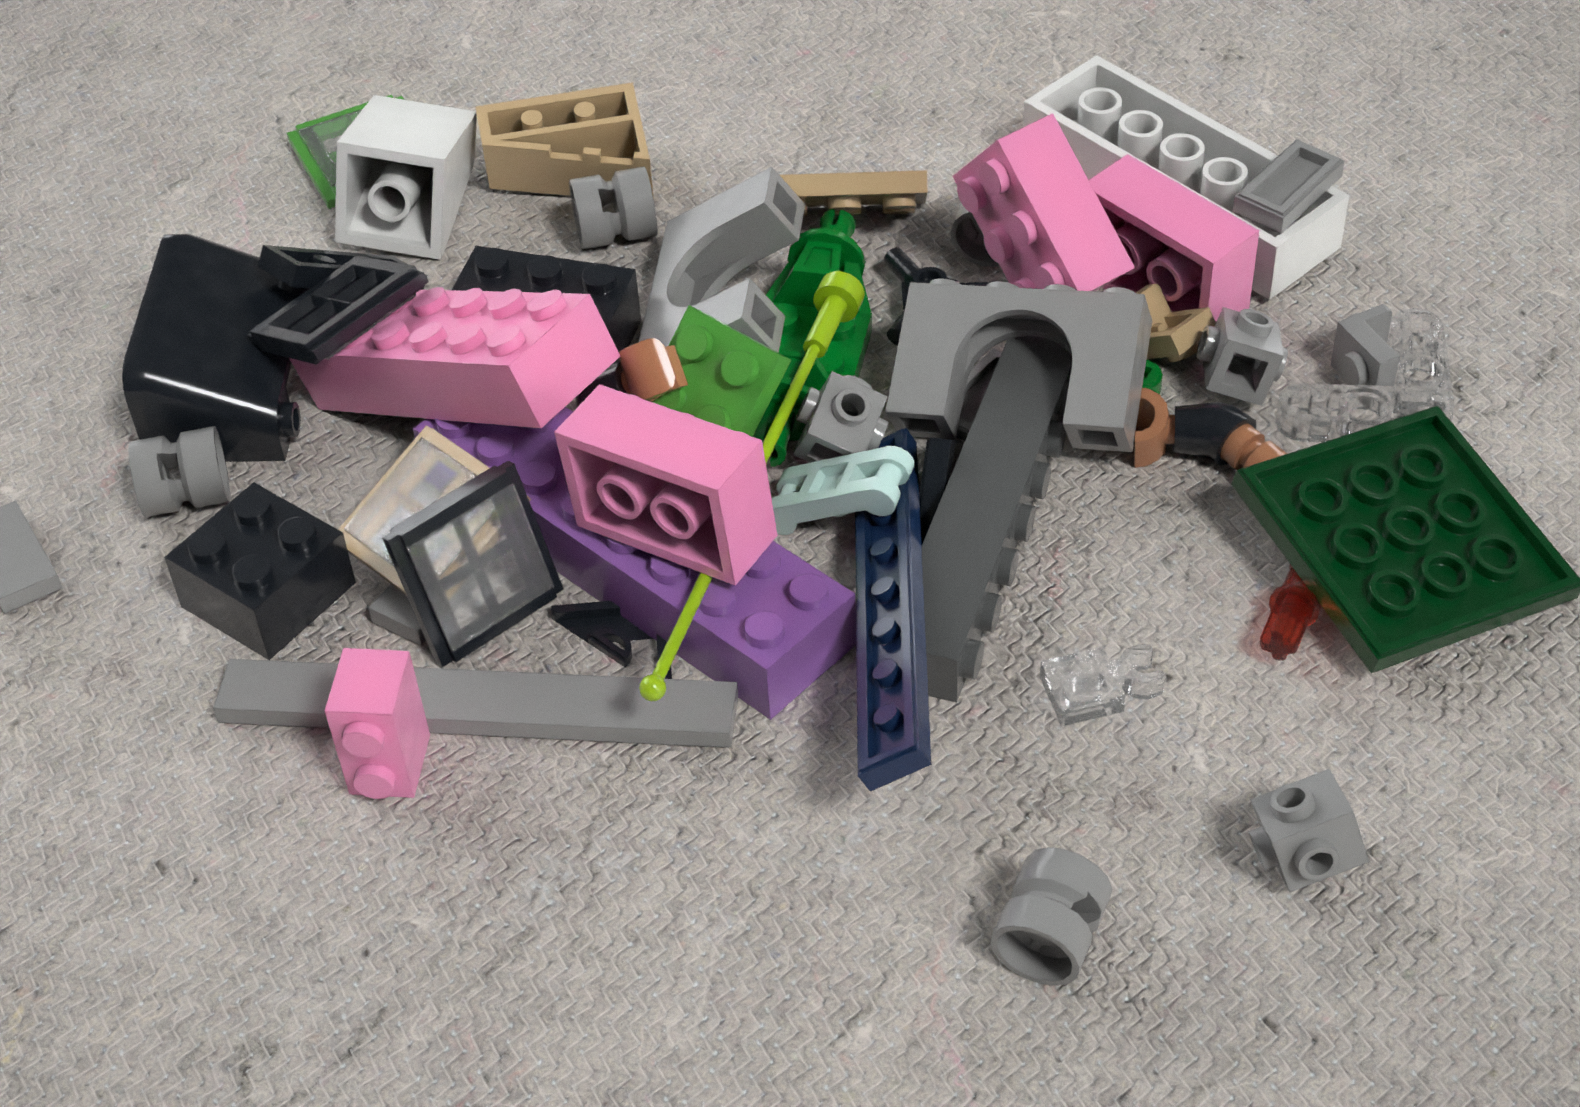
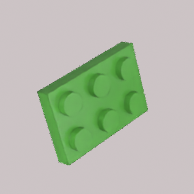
[651,305,791,437]

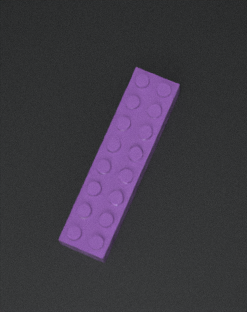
[413,407,856,720]

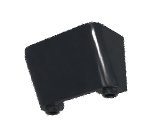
[122,234,301,462]

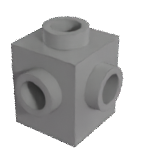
[1197,307,1288,406]
[793,371,888,462]
[1248,769,1370,892]

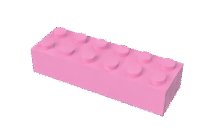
[289,287,620,428]

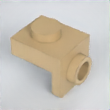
[1136,284,1216,362]

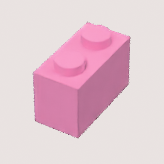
[325,648,430,799]

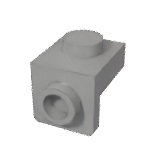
[1331,304,1400,407]

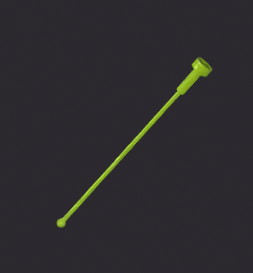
[639,271,865,701]

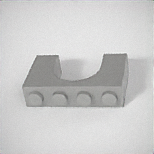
[639,167,805,353]
[885,279,1152,452]

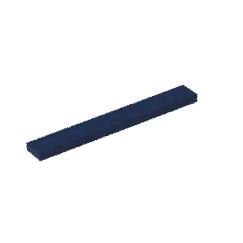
[855,428,932,792]

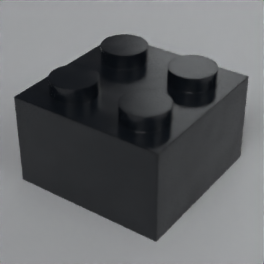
[164,482,356,660]

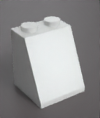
[335,95,477,260]

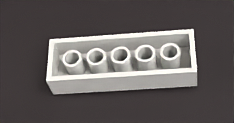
[1023,55,1349,300]

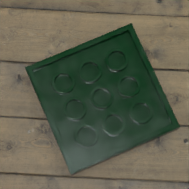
[1231,406,1580,673]

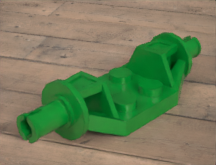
[753,209,872,467]

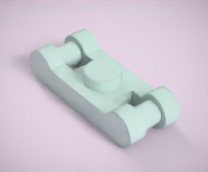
[772,446,914,535]

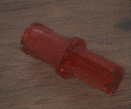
[1259,564,1321,661]

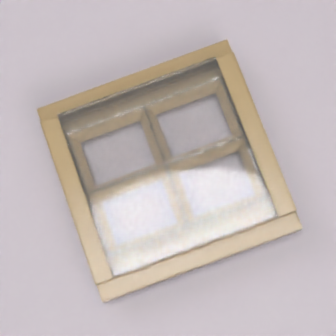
[338,425,531,599]

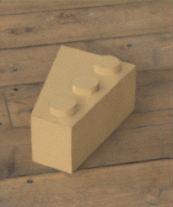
[475,82,654,199]

